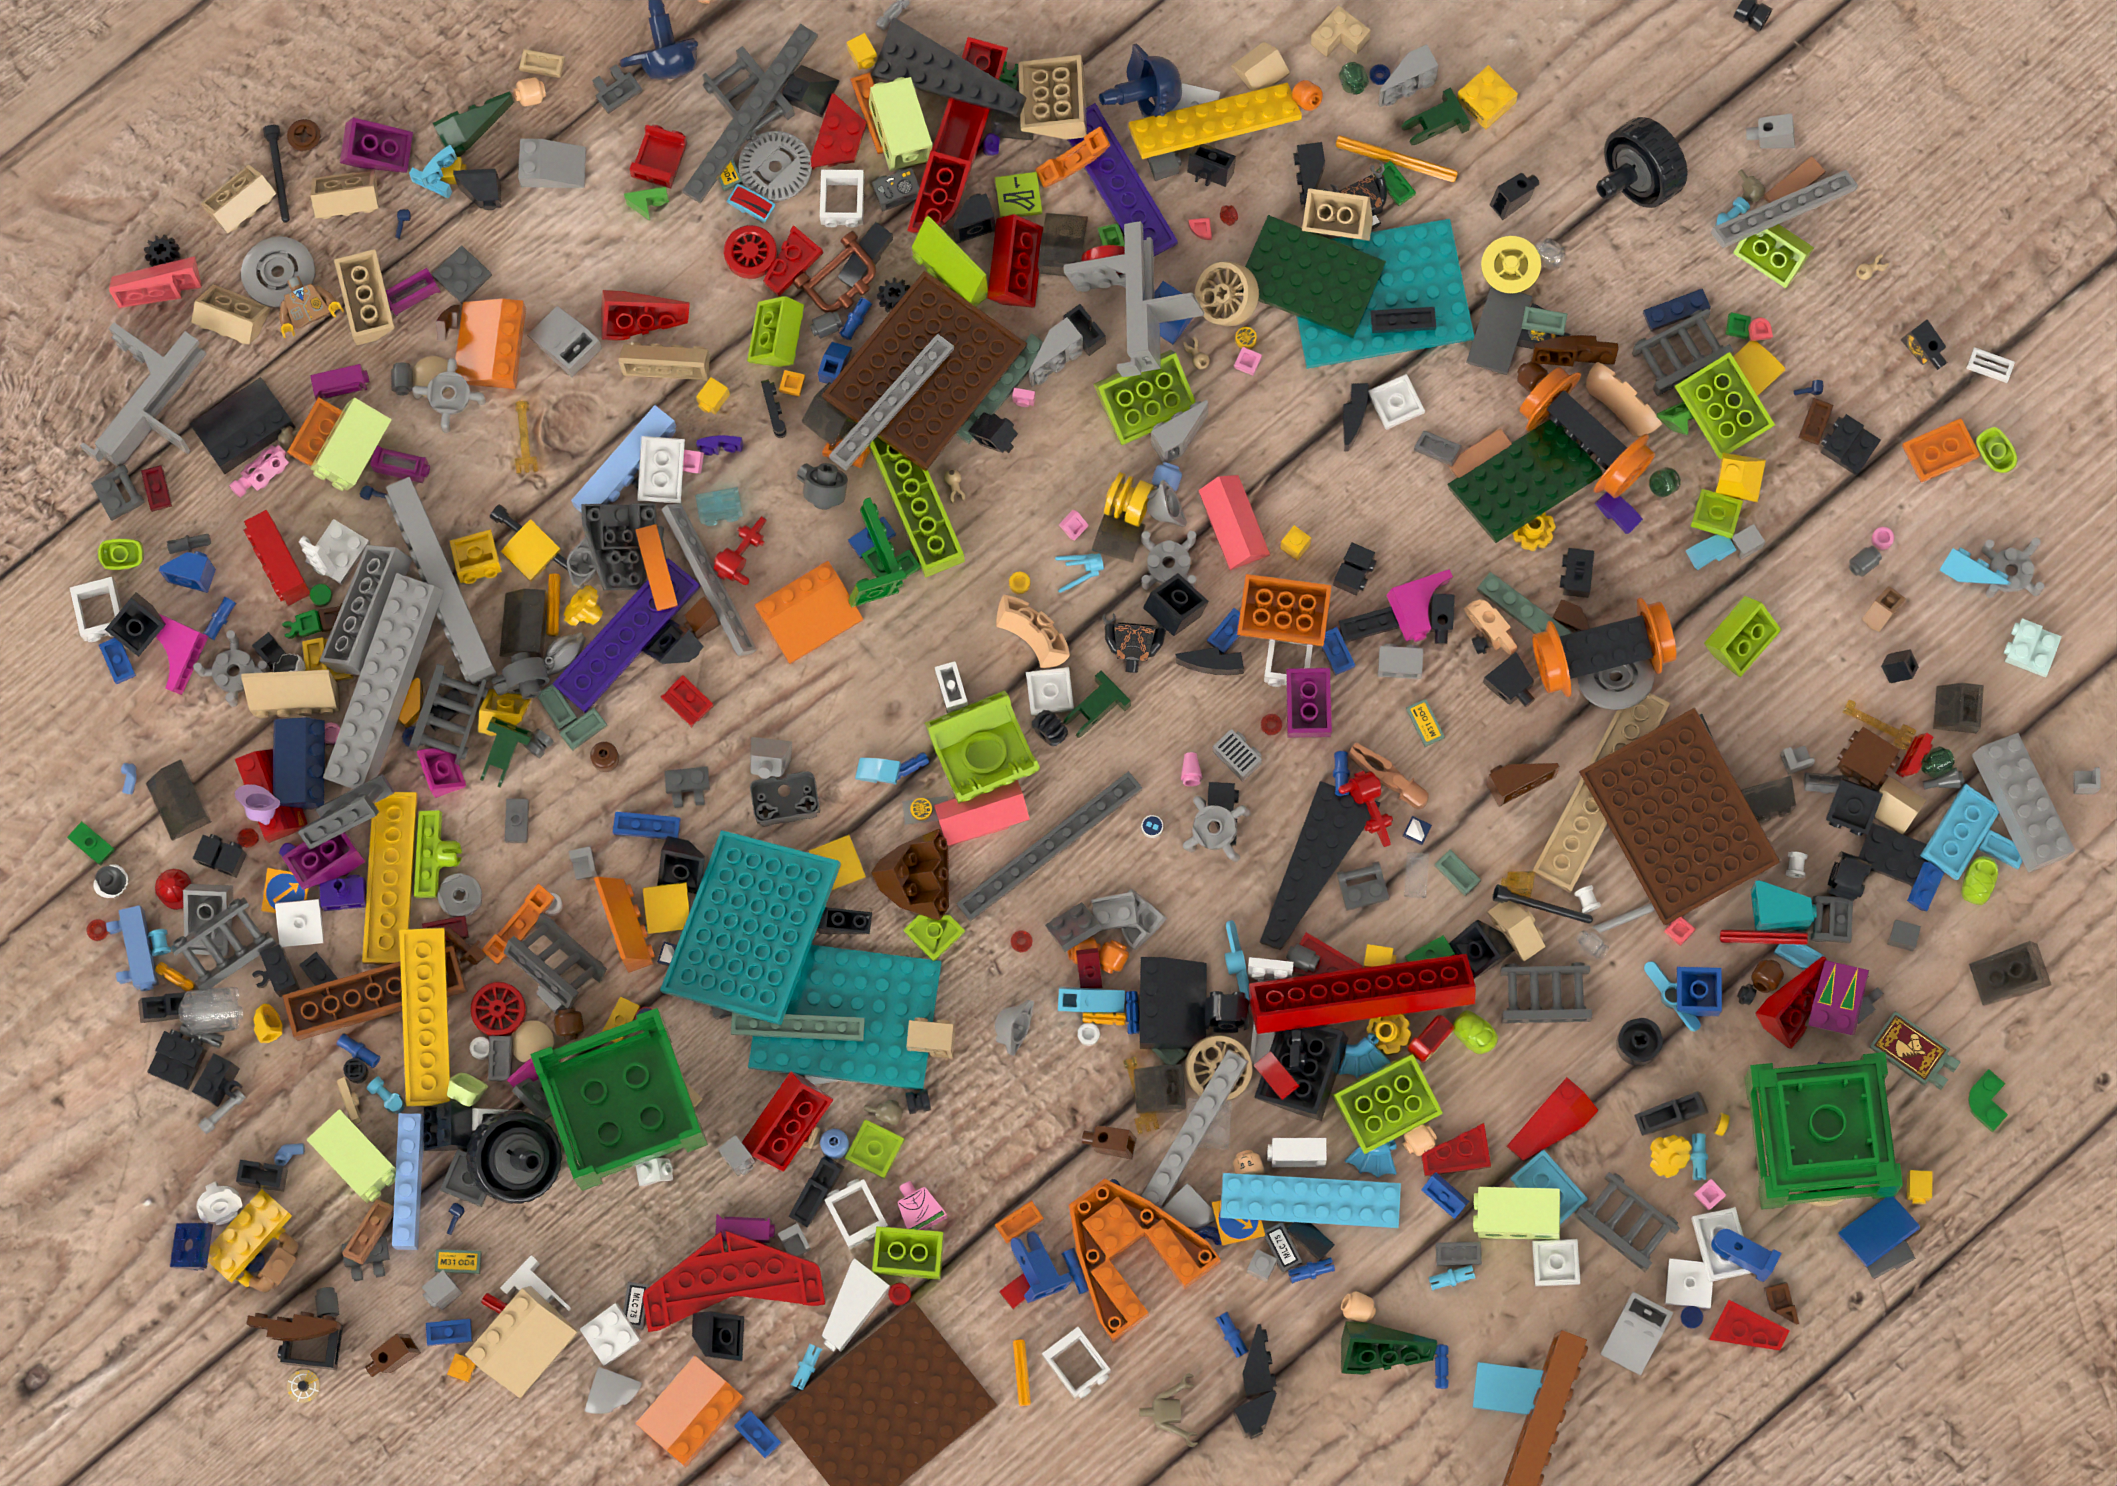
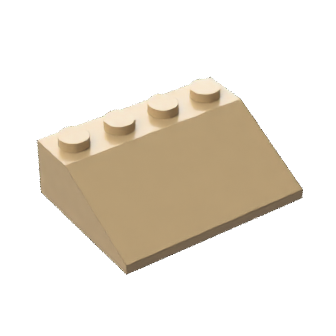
[1019,55,1087,139]
[241,670,340,718]
[465,1286,578,1398]

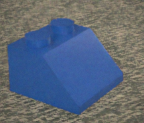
[1155,281,1194,345]
[159,551,216,593]
[1677,967,1722,1017]

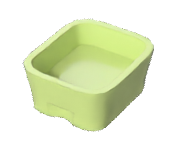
[447,1072,488,1106]

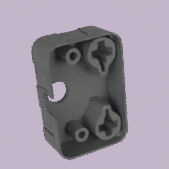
[750,771,821,827]

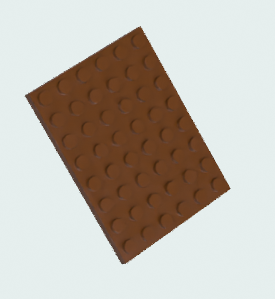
[822,271,1027,471]
[1579,707,1781,926]
[773,1301,998,1486]

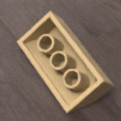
[334,249,395,345]
[619,342,710,380]

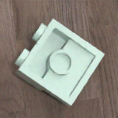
[2003,618,2062,678]

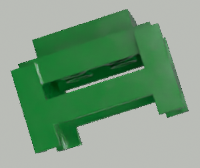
[530,1008,708,1191]
[1744,1052,1903,1210]

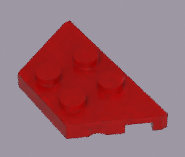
[809,93,867,170]

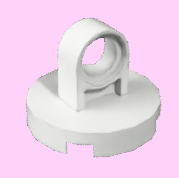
[196,1181,242,1225]

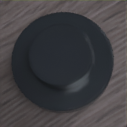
[1471,633,1489,654]
[1737,984,1757,1005]

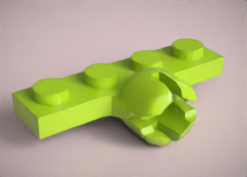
[414,810,462,898]

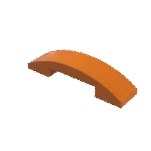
[1035,127,1110,188]
[636,524,678,611]
[482,883,555,965]

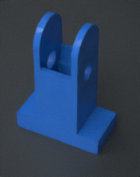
[1711,1229,1782,1282]
[1011,1231,1072,1303]

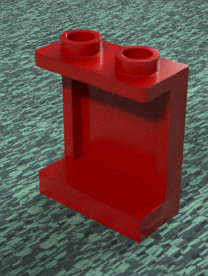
[629,124,687,189]

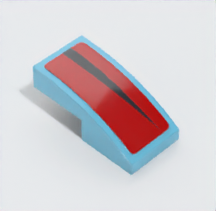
[726,184,776,223]

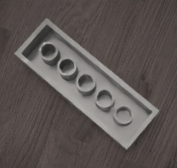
[319,545,412,675]
[1972,733,2075,873]

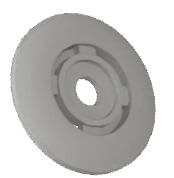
[738,131,812,201]
[241,236,315,308]
[1578,659,1654,710]

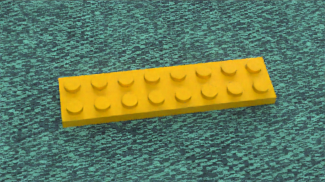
[1128,82,1302,159]
[362,792,418,964]
[399,928,451,1106]

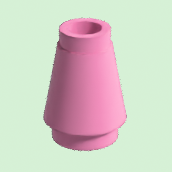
[1181,752,1202,786]

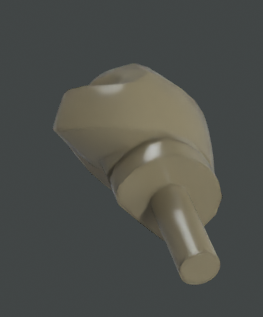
[1738,169,1765,202]
[278,426,299,451]
[864,1100,903,1125]

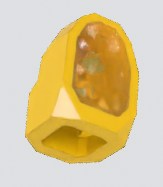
[253,1004,282,1043]

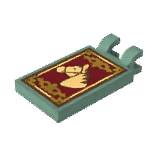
[1869,1011,1961,1090]

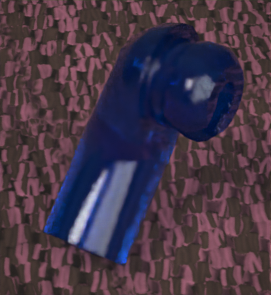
[1194,1226,1222,1245]

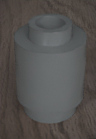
[810,311,843,339]
[391,362,413,396]
[1849,546,1882,577]
[1286,944,1320,972]
[315,1287,340,1318]

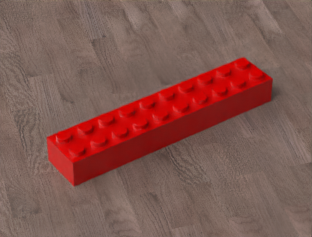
[1249,954,1476,1034]

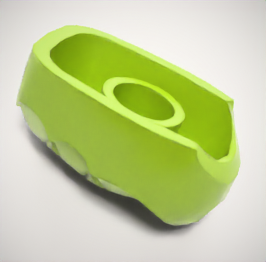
[1976,427,2018,473]
[98,539,144,570]
[1961,856,1998,905]
[1453,1010,1498,1054]

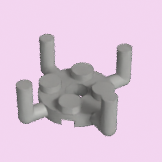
[412,358,486,433]
[1142,531,1196,589]
[1982,538,2044,598]
[193,630,271,707]
[1183,796,1251,862]

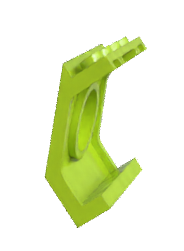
[925,690,1040,804]

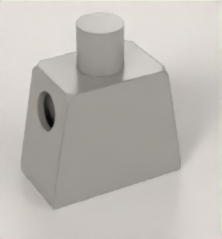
[1746,114,1795,148]
[750,737,792,779]

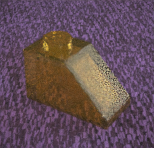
[1501,871,1535,898]

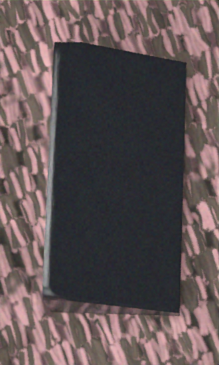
[1287,1222,1335,1261]

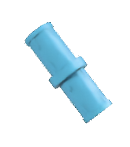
[1690,1133,1708,1180]
[1428,1265,1476,1291]
[790,1343,823,1390]

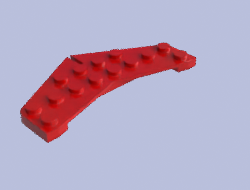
[643,1230,826,1332]

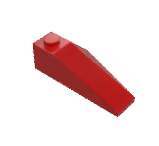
[601,290,690,340]
[1755,956,1827,1049]
[1506,1077,1599,1161]

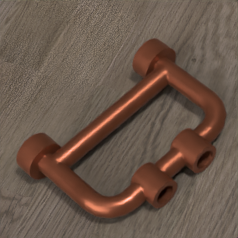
[793,231,876,313]

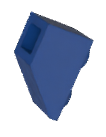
[818,342,852,385]

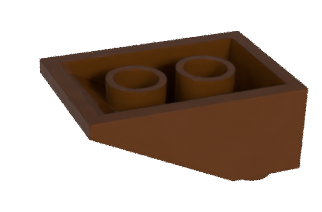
[1486,763,1560,807]

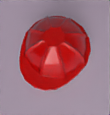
[155,869,192,910]

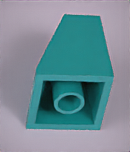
[1750,880,1817,931]

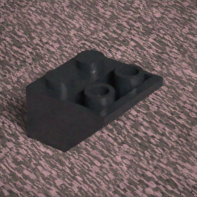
[423,1101,472,1151]

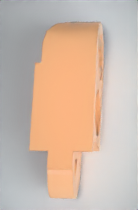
[1464,599,1518,655]

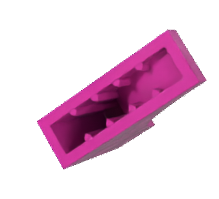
[1387,569,1453,642]
[156,614,209,695]

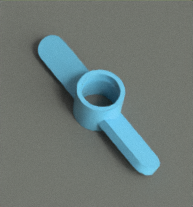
[1225,920,1249,1000]
[1644,961,1701,1032]

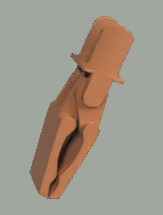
[1349,743,1429,809]

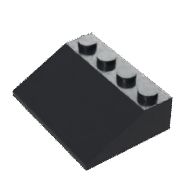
[190,377,296,475]
[1140,957,1207,1050]
[1254,1025,1349,1121]

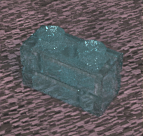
[695,487,743,526]

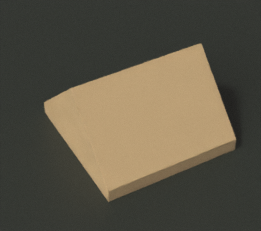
[1231,42,1290,91]
[1874,776,1926,834]

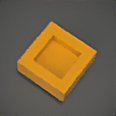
[779,370,806,397]
[447,1353,476,1383]

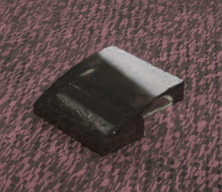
[1092,514,1146,563]

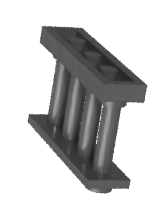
[702,46,795,141]
[1632,308,1734,396]
[408,664,489,765]
[298,774,395,849]
[171,897,276,993]
[503,912,607,1009]
[1500,962,1592,1023]
[1574,1172,1680,1272]

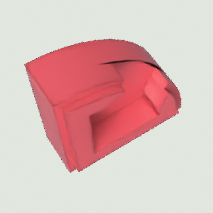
[1188,218,1212,240]

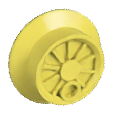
[1481,236,1541,293]

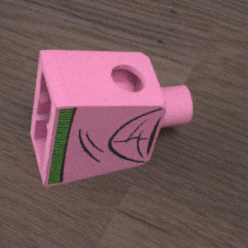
[897,1181,947,1230]

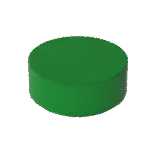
[310,584,332,607]

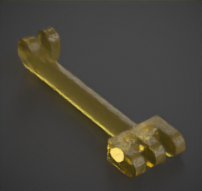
[515,401,538,474]
[1842,700,1916,750]
[1123,1056,1160,1134]

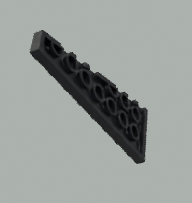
[872,18,1027,117]
[1260,781,1380,950]

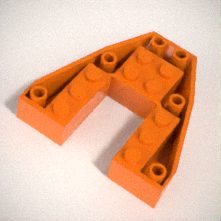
[1069,1178,1221,1342]

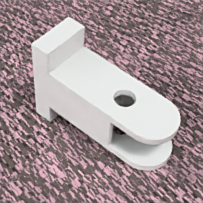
[500,1255,571,1311]

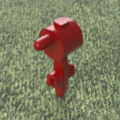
[714,516,767,585]
[1338,771,1393,847]

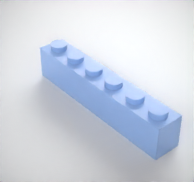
[571,405,676,513]
[392,1113,424,1250]

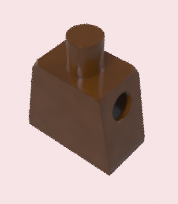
[1082,1126,1137,1160]
[365,1333,421,1377]

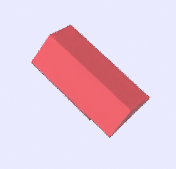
[109,256,202,308]
[1199,475,1270,570]
[934,779,1030,846]

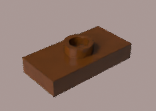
[1798,398,1834,445]

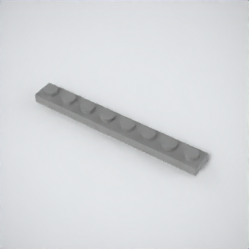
[1711,170,1858,248]
[829,334,954,471]
[662,503,757,656]
[1141,1050,1249,1209]

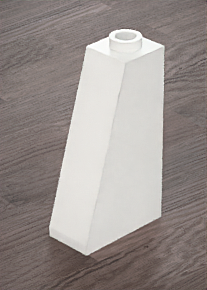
[822,1258,890,1352]

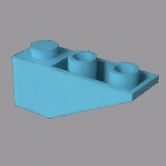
[1939,547,2011,585]
[1058,987,1125,1012]

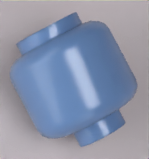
[1151,462,1182,492]
[820,1128,849,1159]

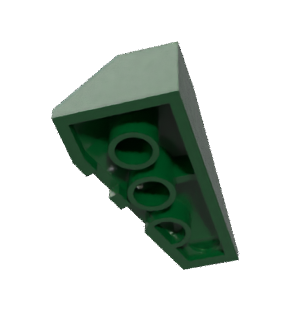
[433,91,514,157]
[1341,1321,1437,1375]

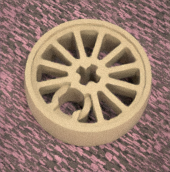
[1195,262,1259,326]
[1185,1035,1252,1101]

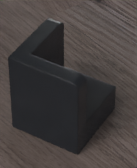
[252,632,286,670]
[1881,649,1919,683]

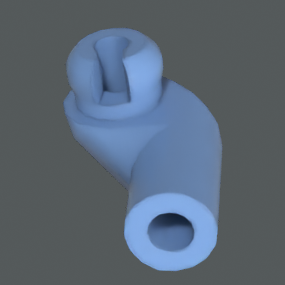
[121,763,137,795]
[274,1143,305,1166]

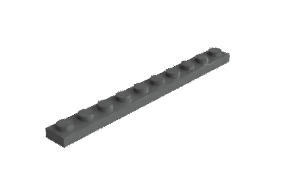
[682,24,818,204]
[956,771,1142,922]

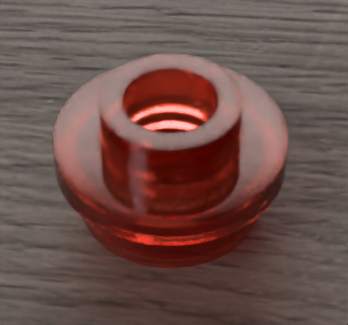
[1220,205,1238,226]
[1261,714,1282,736]
[237,828,259,848]
[86,919,109,941]
[1011,930,1033,953]

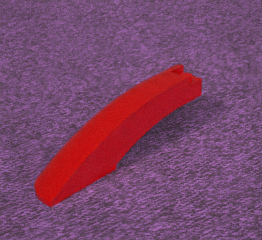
[907,37,1008,233]

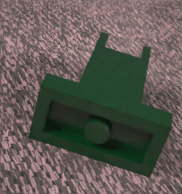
[1401,87,1471,145]
[1063,670,1131,738]
[480,717,533,788]

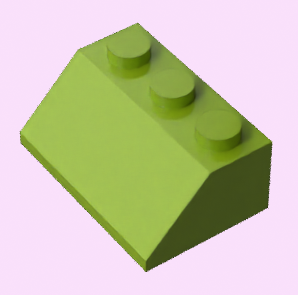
[1733,224,1814,288]
[747,296,804,367]
[1704,596,1781,677]
[872,1226,943,1280]

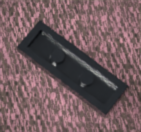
[1370,307,1436,333]
[1338,607,1400,643]

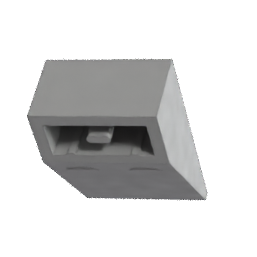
[1378,44,1438,107]
[527,306,602,377]
[1029,318,1083,387]
[1151,400,1208,463]
[1600,1292,1673,1376]

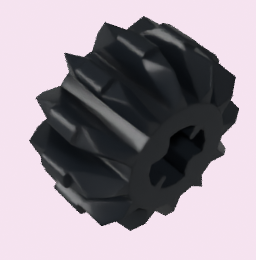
[144,234,181,267]
[877,277,911,313]
[1032,710,1068,746]

